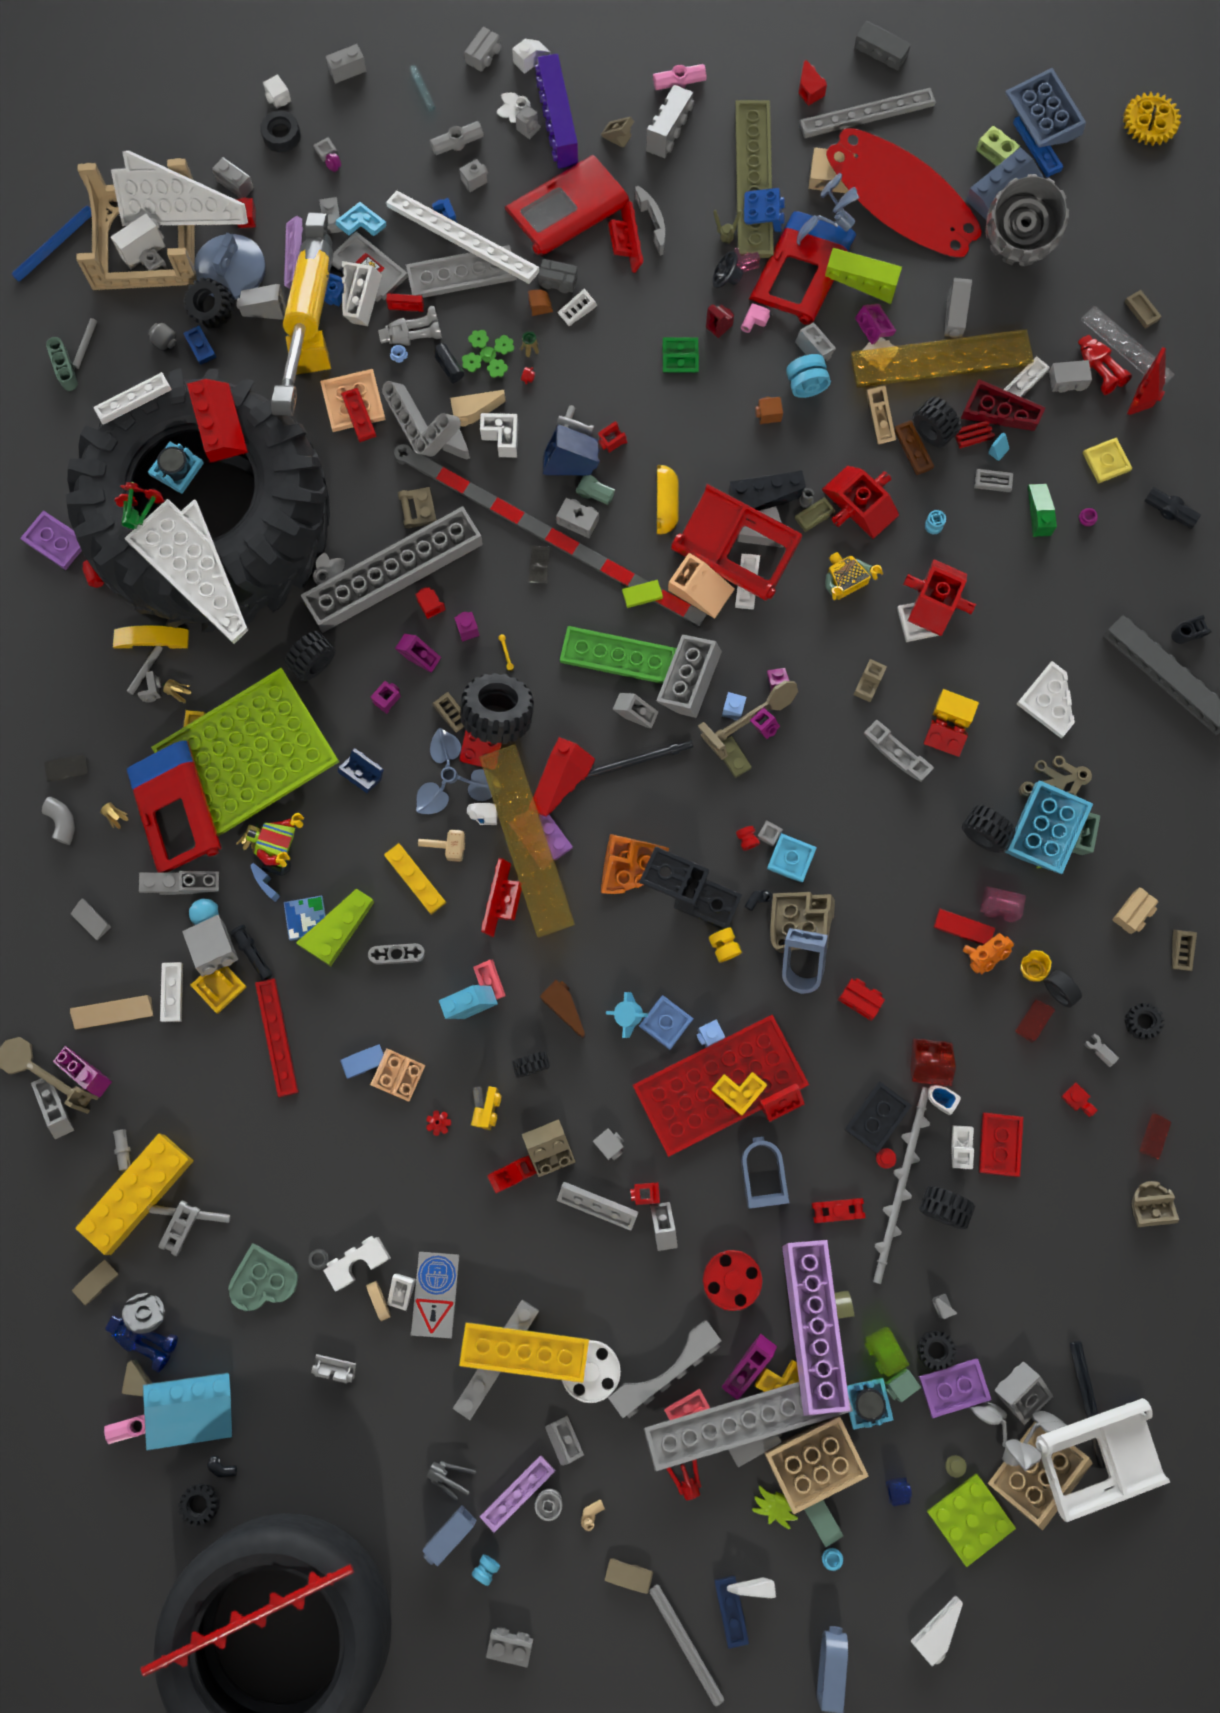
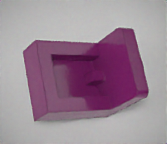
[767,668,789,691]

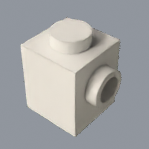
[263,74,291,109]

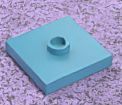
[767,833,817,883]

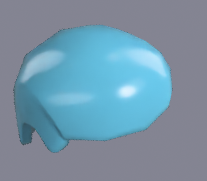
[189,898,219,925]

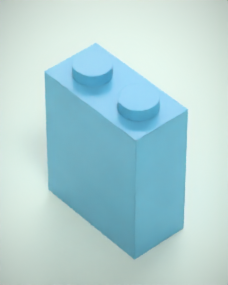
[439,985,498,1019]

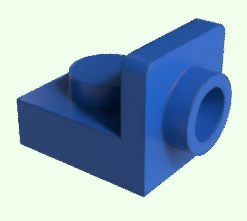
[432,198,457,223]

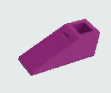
[53,1046,112,1098]

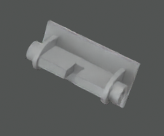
[311,1354,356,1384]

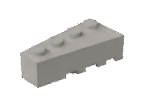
[646,85,695,158]

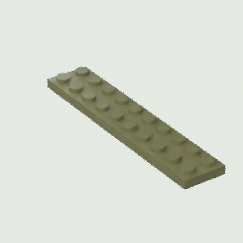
[735,100,773,258]

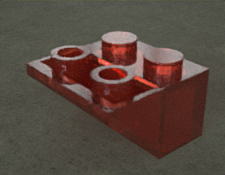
[911,1038,956,1086]

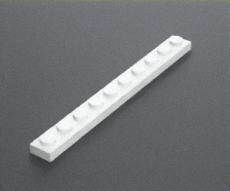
[386,191,539,284]

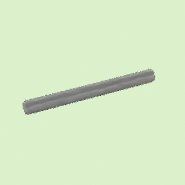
[650,1585,724,1706]

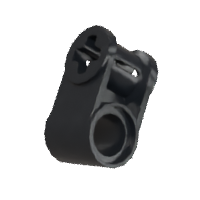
[1171,615,1212,644]

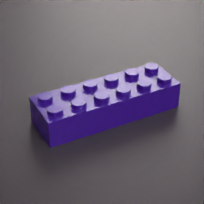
[535,53,578,169]

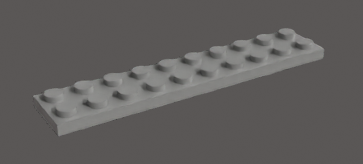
[643,1382,853,1471]

